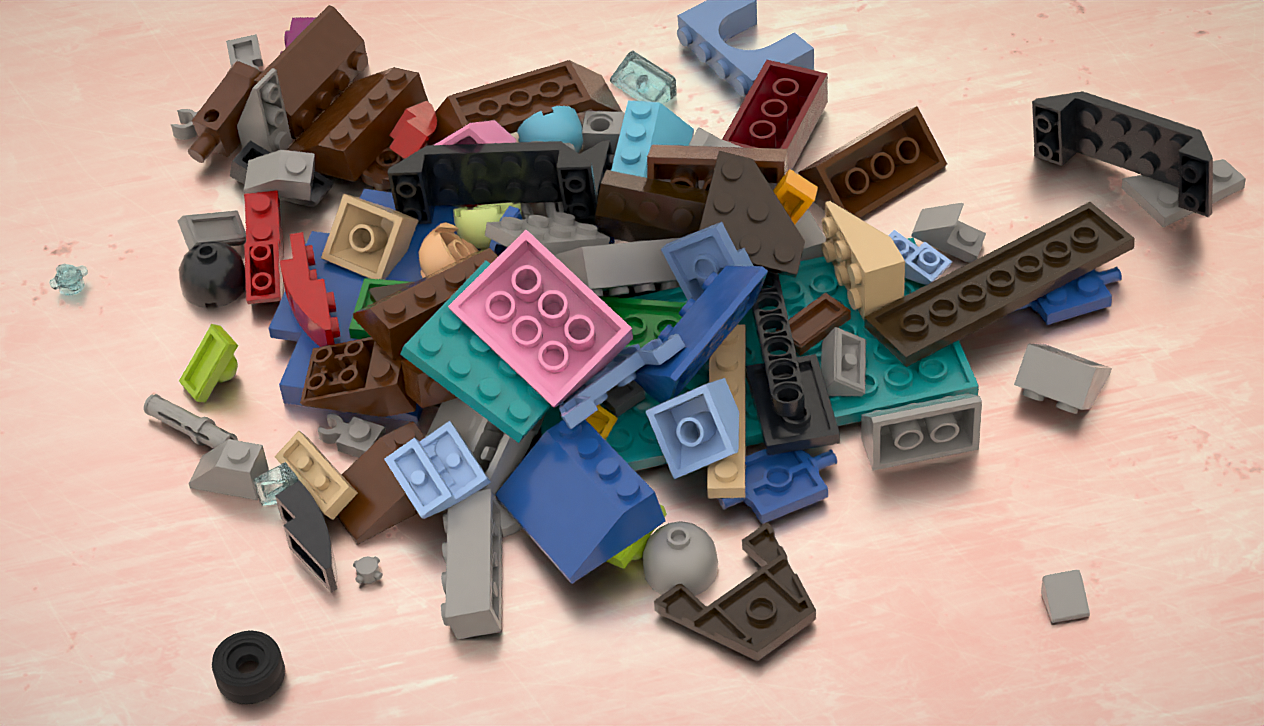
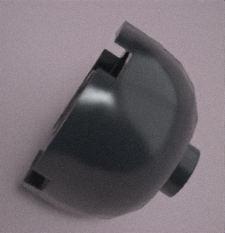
[178,241,246,308]

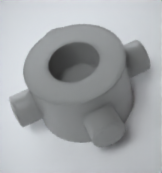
[353,556,383,584]

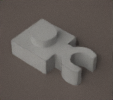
[226,34,263,70]
[318,414,386,458]

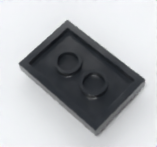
[745,354,840,456]

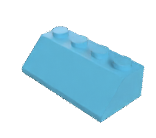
[611,100,694,178]

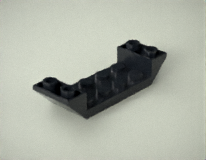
[1032,91,1213,217]
[388,141,598,224]

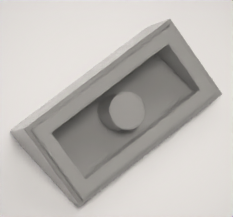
[821,327,866,396]

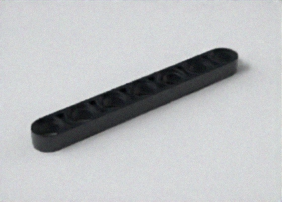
[752,271,805,417]

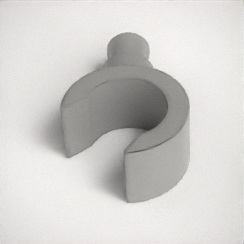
[170,109,198,140]

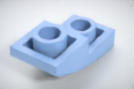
[888,230,952,285]

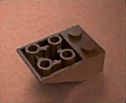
[300,337,417,417]

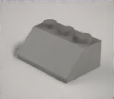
[861,393,982,471]

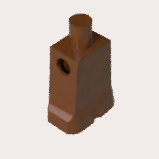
[188,61,261,163]

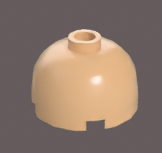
[419,222,479,278]

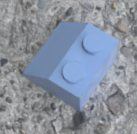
[646,378,739,479]

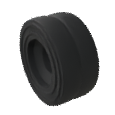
[212,630,285,704]

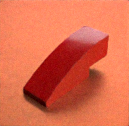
[389,101,437,159]

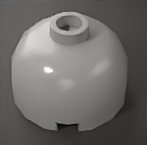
[642,521,718,596]

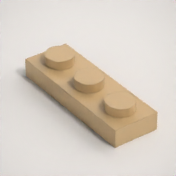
[274,430,358,520]

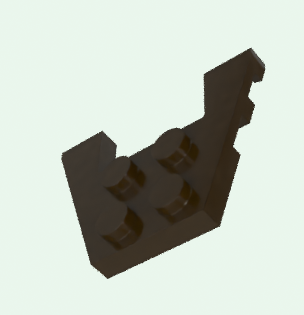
[654,522,816,661]

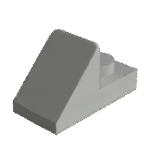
[911,203,986,263]

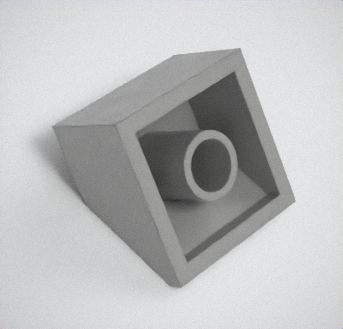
[1014,344,1112,414]

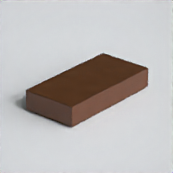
[775,293,851,356]

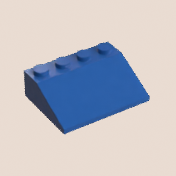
[634,266,768,404]
[495,420,666,584]

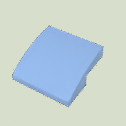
[384,421,491,519]

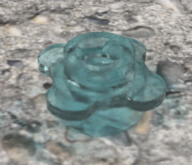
[49,263,88,295]

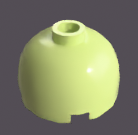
[453,203,522,251]

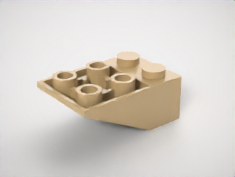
[821,201,905,320]

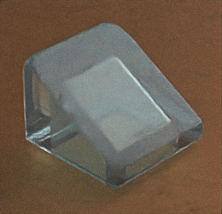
[254,462,299,506]

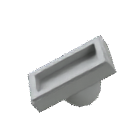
[177,210,246,250]

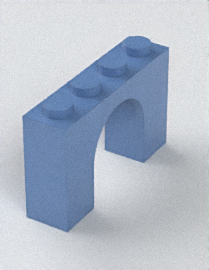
[677,0,814,97]

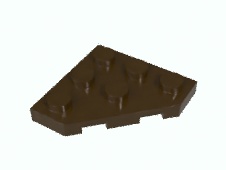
[699,151,805,278]

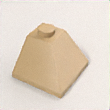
[321,194,418,280]

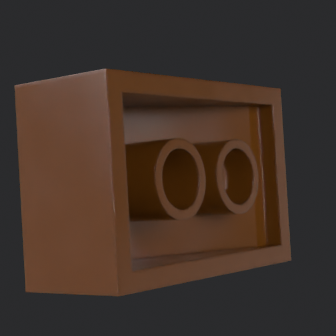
[337,421,425,545]

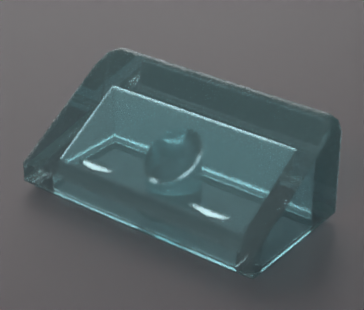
[610,50,677,104]

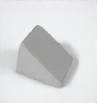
[1041,569,1090,623]

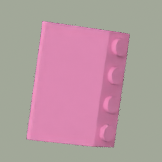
[448,230,633,408]

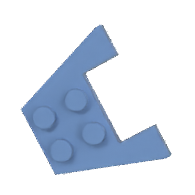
[559,334,686,429]

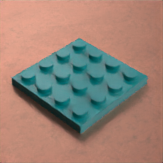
[400,261,551,443]

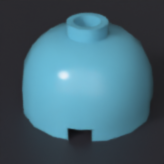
[517,106,584,153]

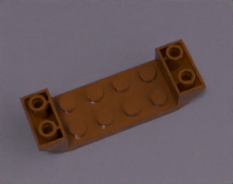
[426,60,623,146]

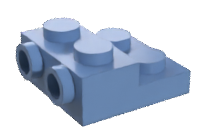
[661,222,753,301]

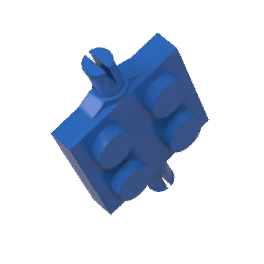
[1011,266,1122,325]
[718,449,837,524]

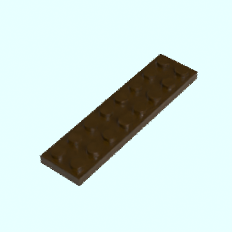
[864,202,1135,367]

